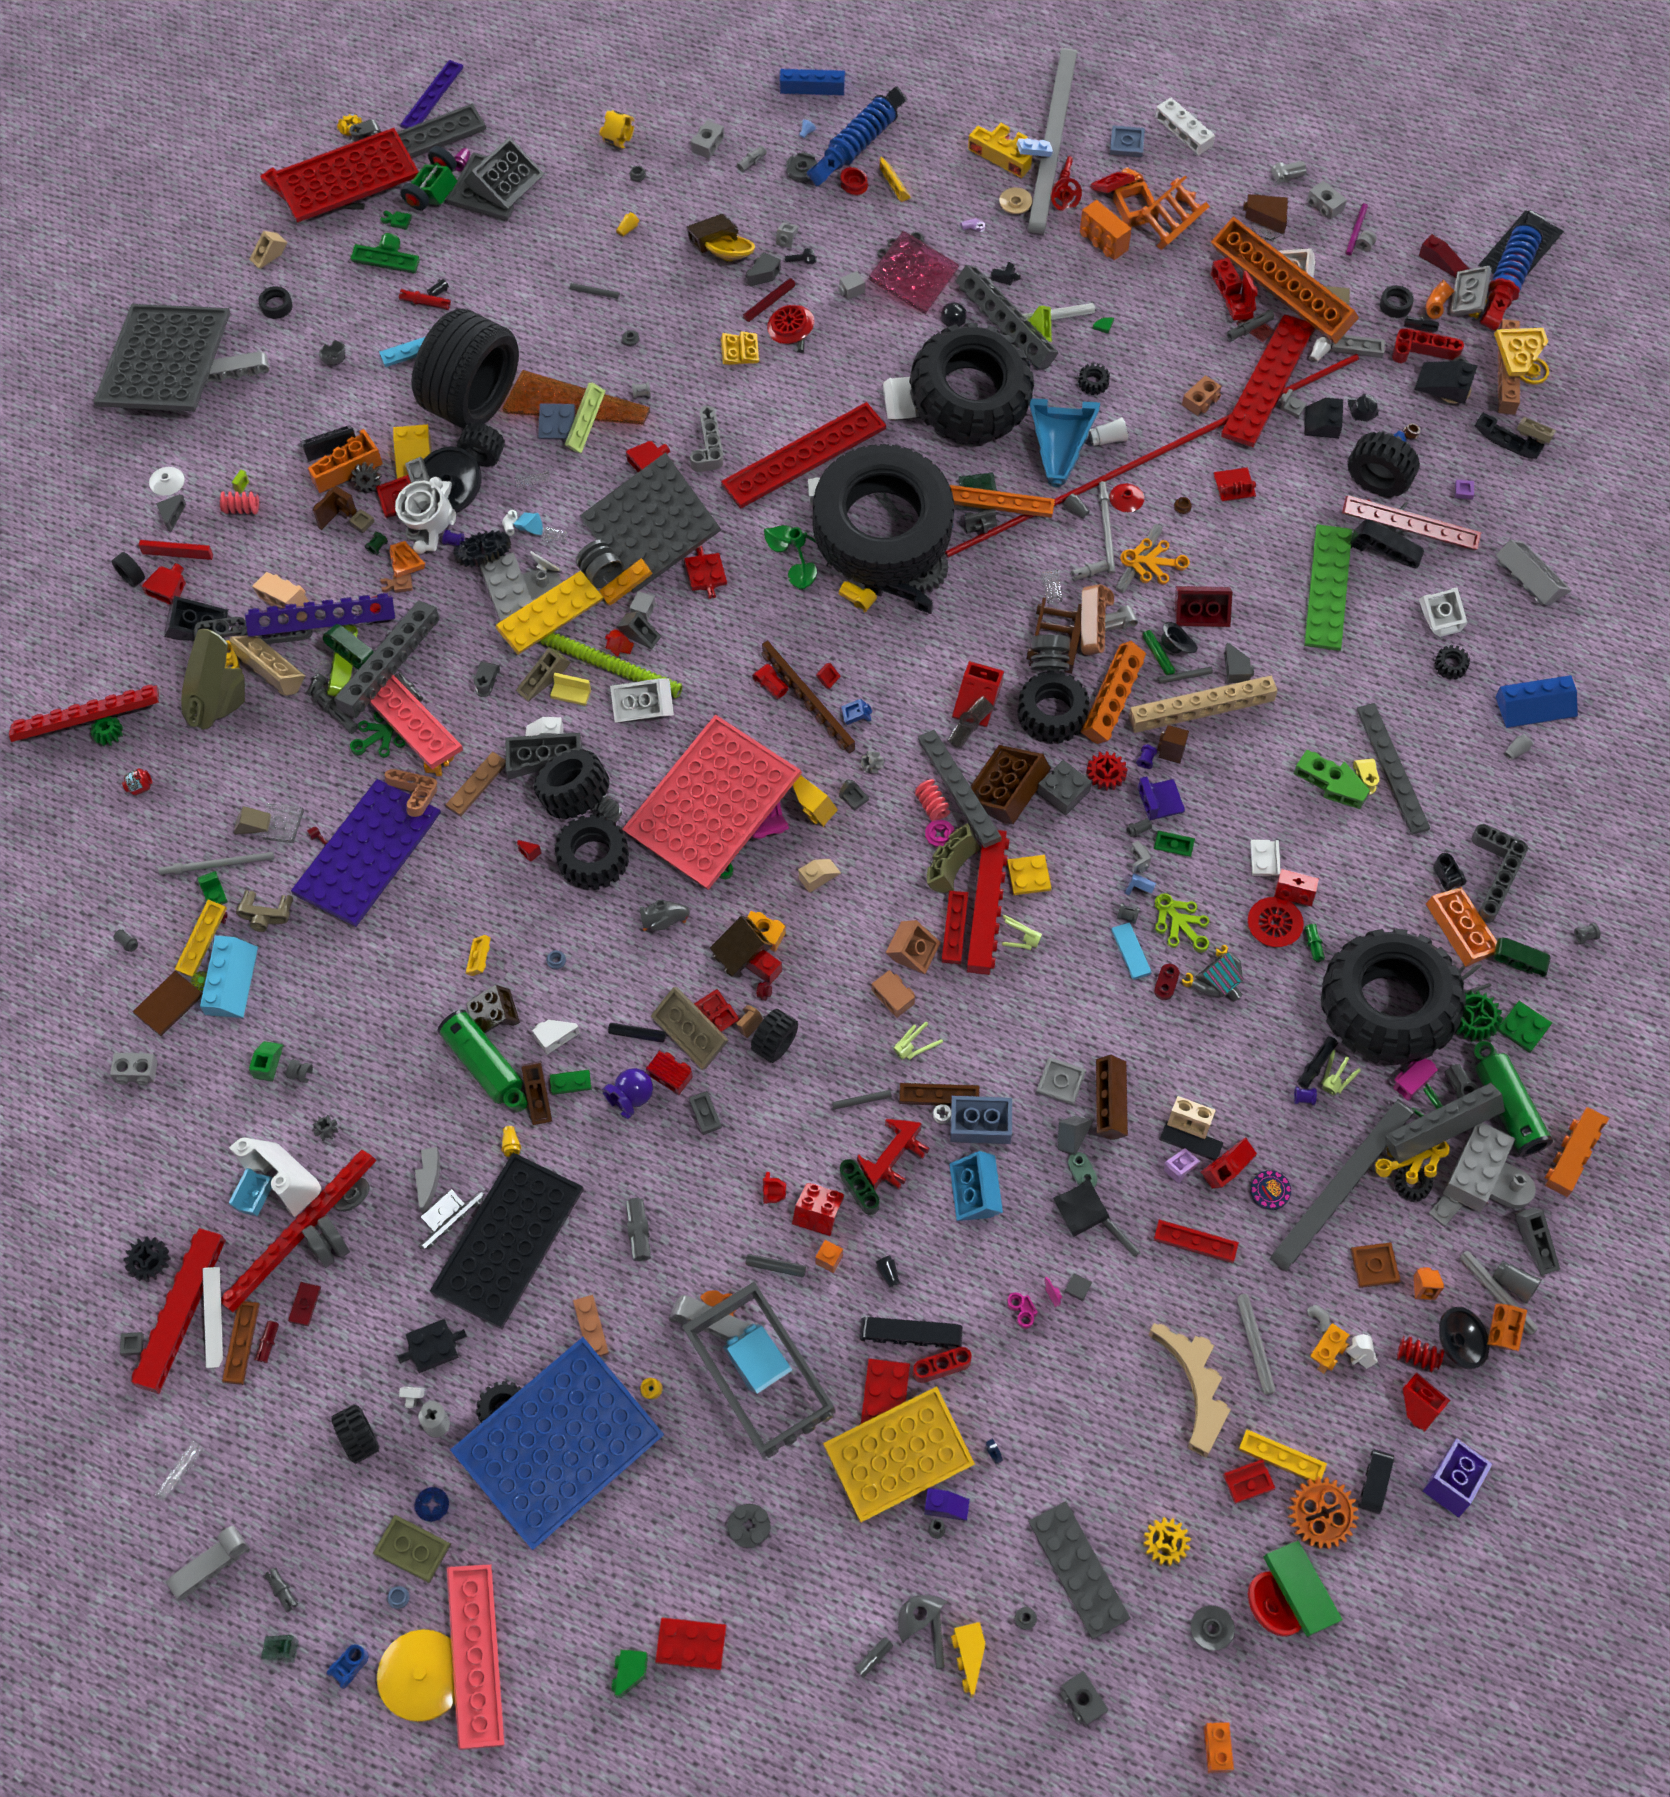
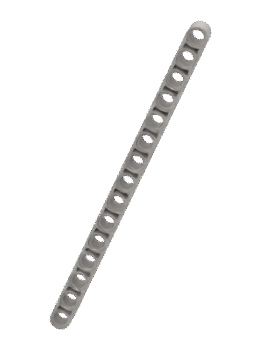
[1028,48,1077,235]

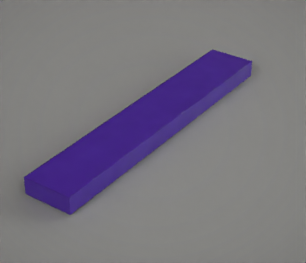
[400,60,464,129]

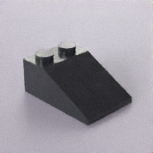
[1414,361,1478,404]
[164,596,228,641]

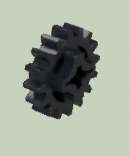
[123,1236,171,1282]

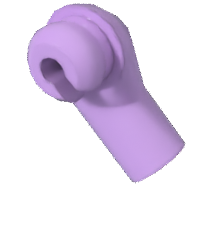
[960,218,985,232]

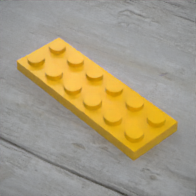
[495,571,603,655]

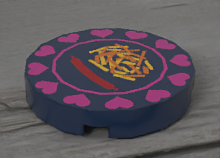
[1250,1170,1291,1210]

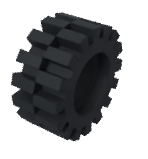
[1078,363,1110,395]
[1434,645,1470,680]
[1394,1163,1434,1202]

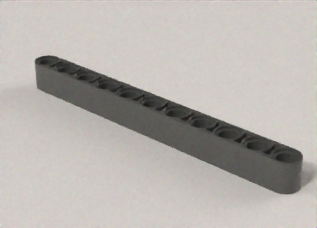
[1270,1099,1415,1272]

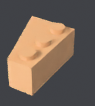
[252,572,309,621]

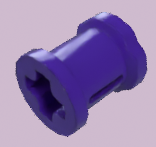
[442,529,465,546]
[1136,745,1157,769]
[1294,1087,1317,1106]

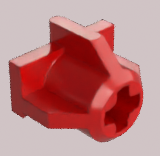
[605,629,634,656]
[763,1172,787,1204]

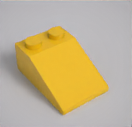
[393,424,431,479]
[792,775,838,827]

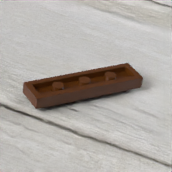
[899,1083,980,1106]

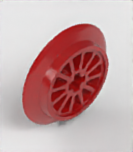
[767,305,814,344]
[1248,897,1304,947]

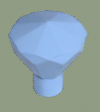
[799,119,816,138]

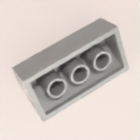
[1496,539,1572,605]

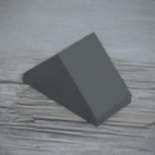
[156,494,187,532]
[1058,1116,1093,1155]

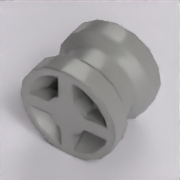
[1356,230,1377,252]

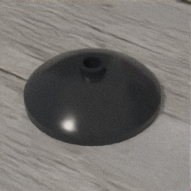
[1439,1307,1490,1369]

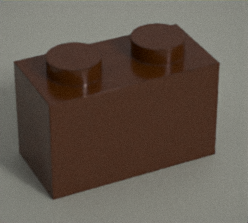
[1157,725,1189,764]

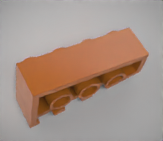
[308,429,383,493]
[1544,1107,1609,1197]

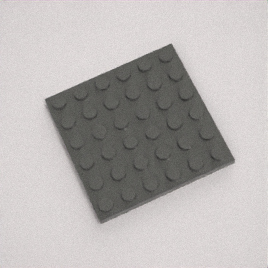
[580,452,722,593]

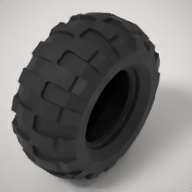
[909,323,1034,445]
[1321,928,1466,1065]

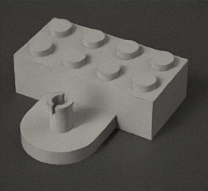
[480,553,561,622]
[1443,1122,1536,1212]

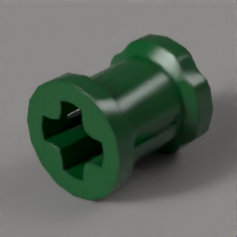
[365,532,388,556]

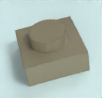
[349,509,375,533]

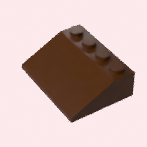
[970,745,1051,825]

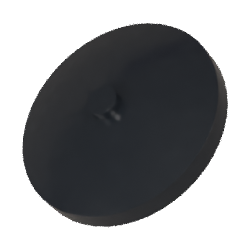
[423,447,482,513]

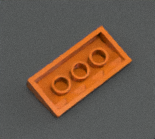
[1426,887,1497,967]

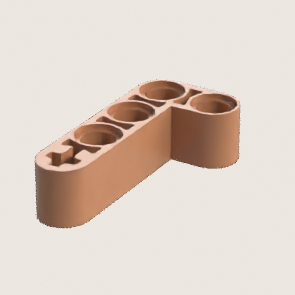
[1081,584,1114,655]

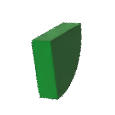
[1092,317,1114,334]

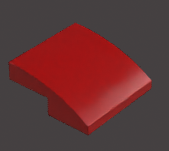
[694,988,740,1032]

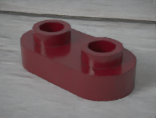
[1154,963,1180,1000]

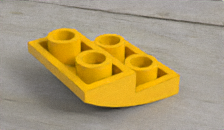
[721,331,759,365]

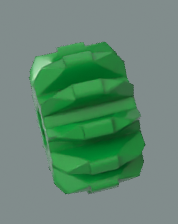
[90,716,123,747]

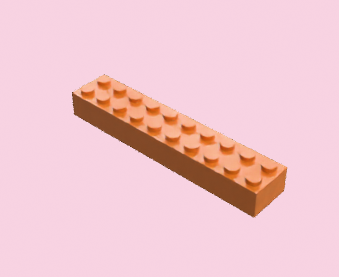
[1211,216,1359,344]

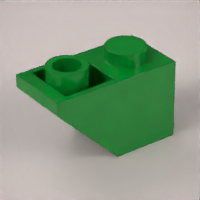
[249,1041,283,1082]
[611,1649,648,1699]

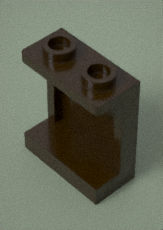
[686,213,739,254]
[710,916,772,977]

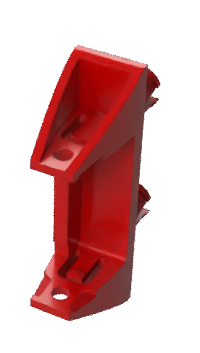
[857,1119,930,1190]

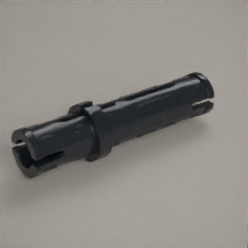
[1297,1036,1338,1089]

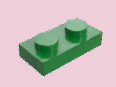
[550,1069,592,1095]

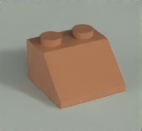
[886,920,941,974]

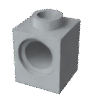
[630,591,656,621]

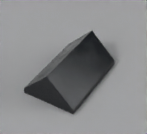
[300,425,356,462]

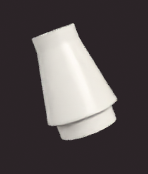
[1309,337,1331,363]

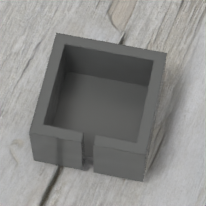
[1037,760,1092,816]

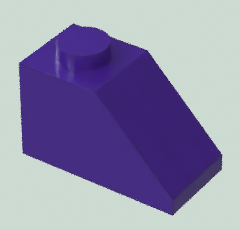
[924,1488,970,1521]

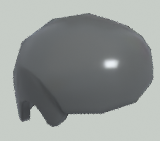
[319,340,345,365]

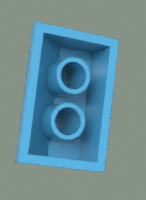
[949,1151,1003,1221]

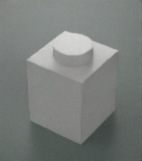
[838,271,865,300]

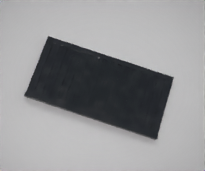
[1478,210,1564,275]

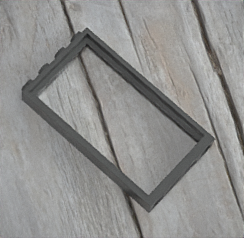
[682,1281,836,1459]

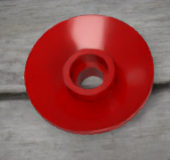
[1109,483,1144,512]

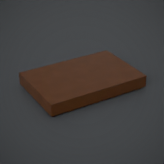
[132,971,203,1036]

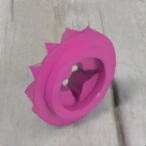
[925,820,955,848]

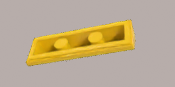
[879,157,911,202]

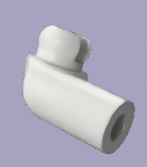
[502,510,517,536]

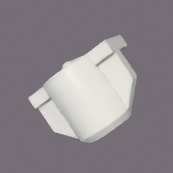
[1346,1334,1378,1369]

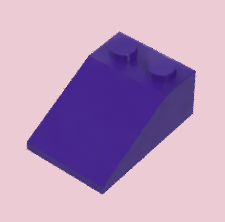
[1422,1438,1492,1518]

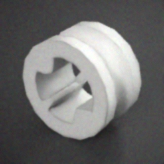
[933,1104,951,1124]

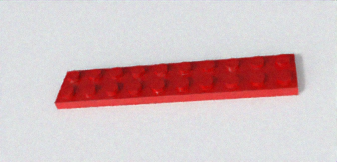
[1221,314,1315,448]
[721,402,886,509]

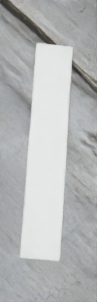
[203,1267,223,1368]

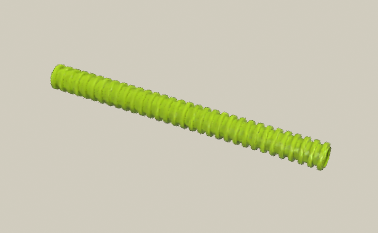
[538,632,683,699]

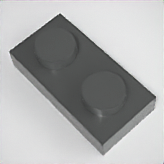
[689,1091,722,1135]

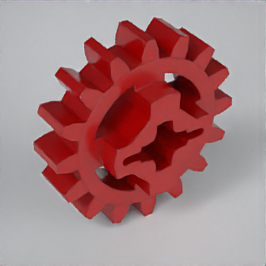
[1086,751,1128,791]

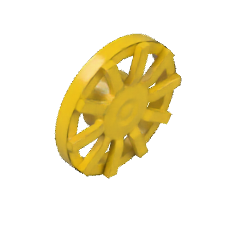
[1520,358,1549,385]

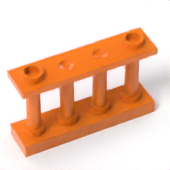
[1135,176,1210,250]

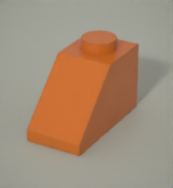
[1413,1267,1444,1300]

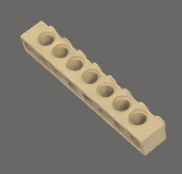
[1129,675,1278,733]

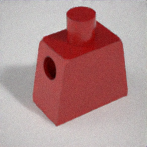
[626,441,670,472]
[142,563,186,605]

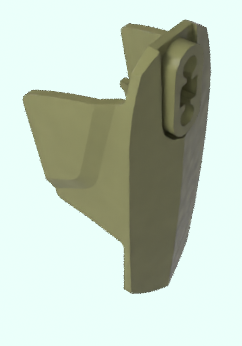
[181,628,245,730]

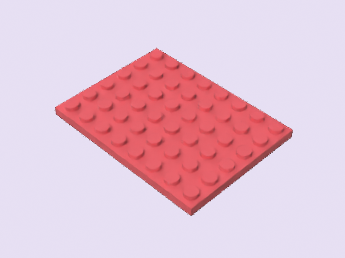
[622,714,802,890]

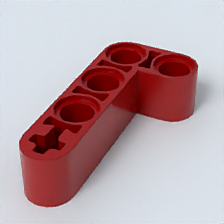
[1392,328,1464,363]

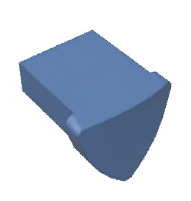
[1124,873,1156,895]

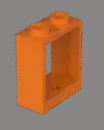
[1113,181,1159,228]

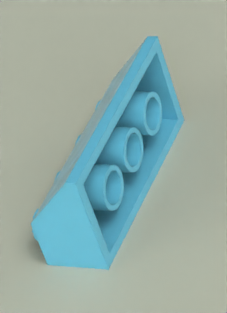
[200,936,258,1018]

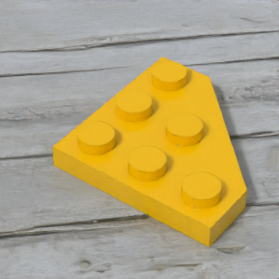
[1494,328,1548,376]

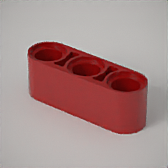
[913,1347,972,1383]

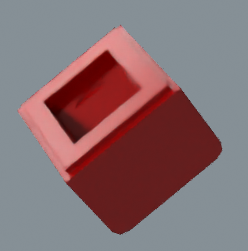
[517,840,542,861]

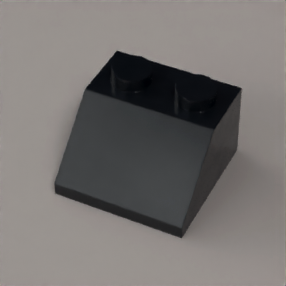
[1304,397,1343,439]

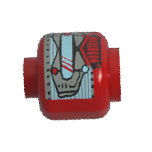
[122,768,153,796]

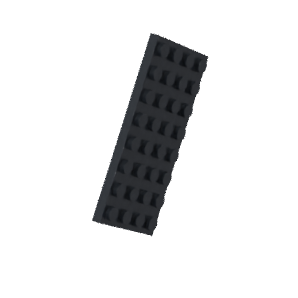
[430,1152,584,1329]

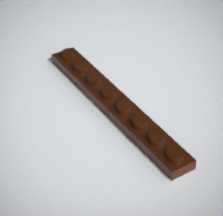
[761,640,855,754]

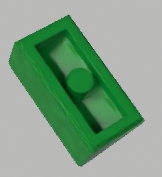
[1154,830,1195,857]

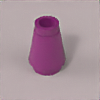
[454,148,470,171]

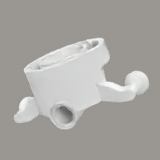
[395,477,456,554]

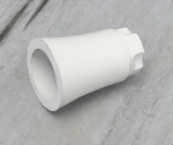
[1089,417,1128,446]

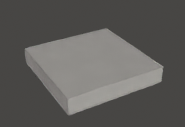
[1036,1057,1086,1106]

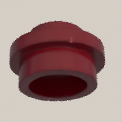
[756,981,772,1001]

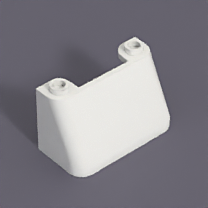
[229,1138,321,1217]

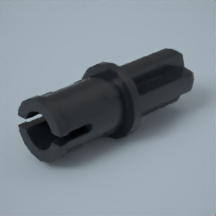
[1404,316,1439,332]

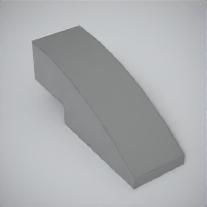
[415,1147,440,1214]

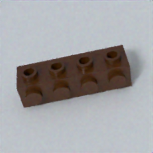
[1096,1054,1128,1140]

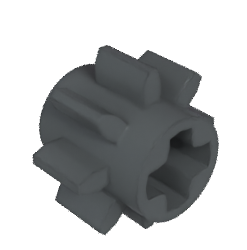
[313,1115,339,1141]

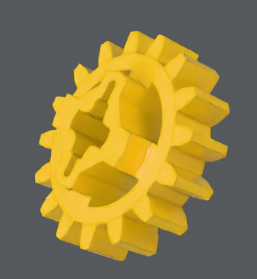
[1143,1517,1191,1567]

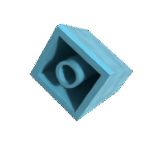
[723,1324,792,1394]

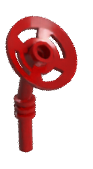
[1051,156,1082,211]

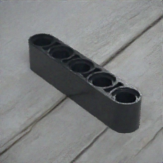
[860,1317,963,1348]

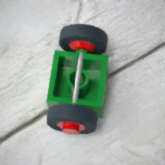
[400,146,458,211]

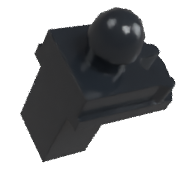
[990,262,1021,286]

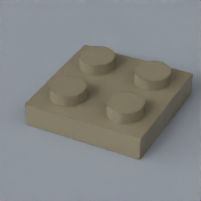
[1516,417,1556,444]

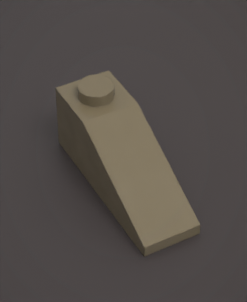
[516,648,571,702]

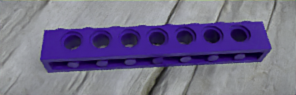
[244,593,395,637]

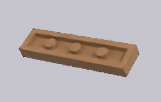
[446,752,506,817]

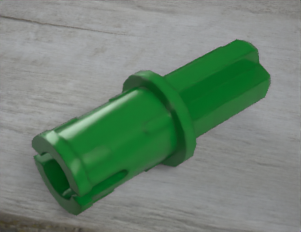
[1304,924,1325,962]

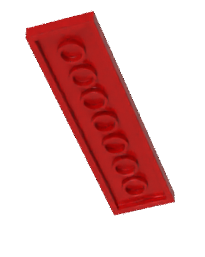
[9,685,159,742]

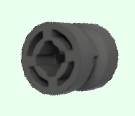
[286,1059,313,1083]

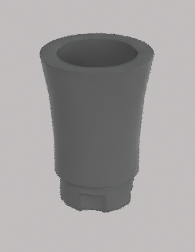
[1493,1261,1542,1304]

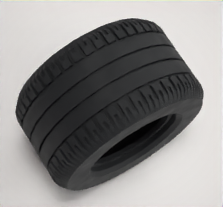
[411,308,519,429]

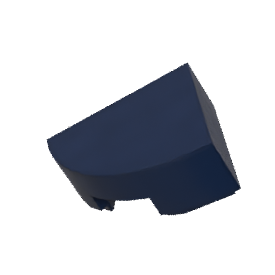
[985,1438,1003,1464]

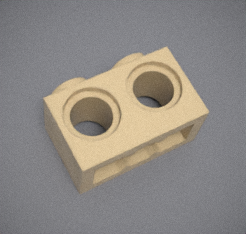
[1167,1096,1216,1139]

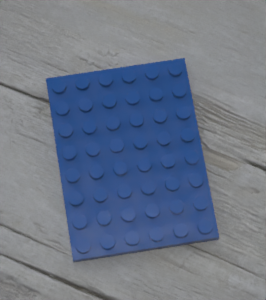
[450,1337,664,1551]

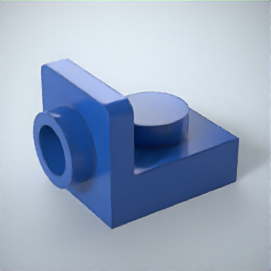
[841,698,872,725]

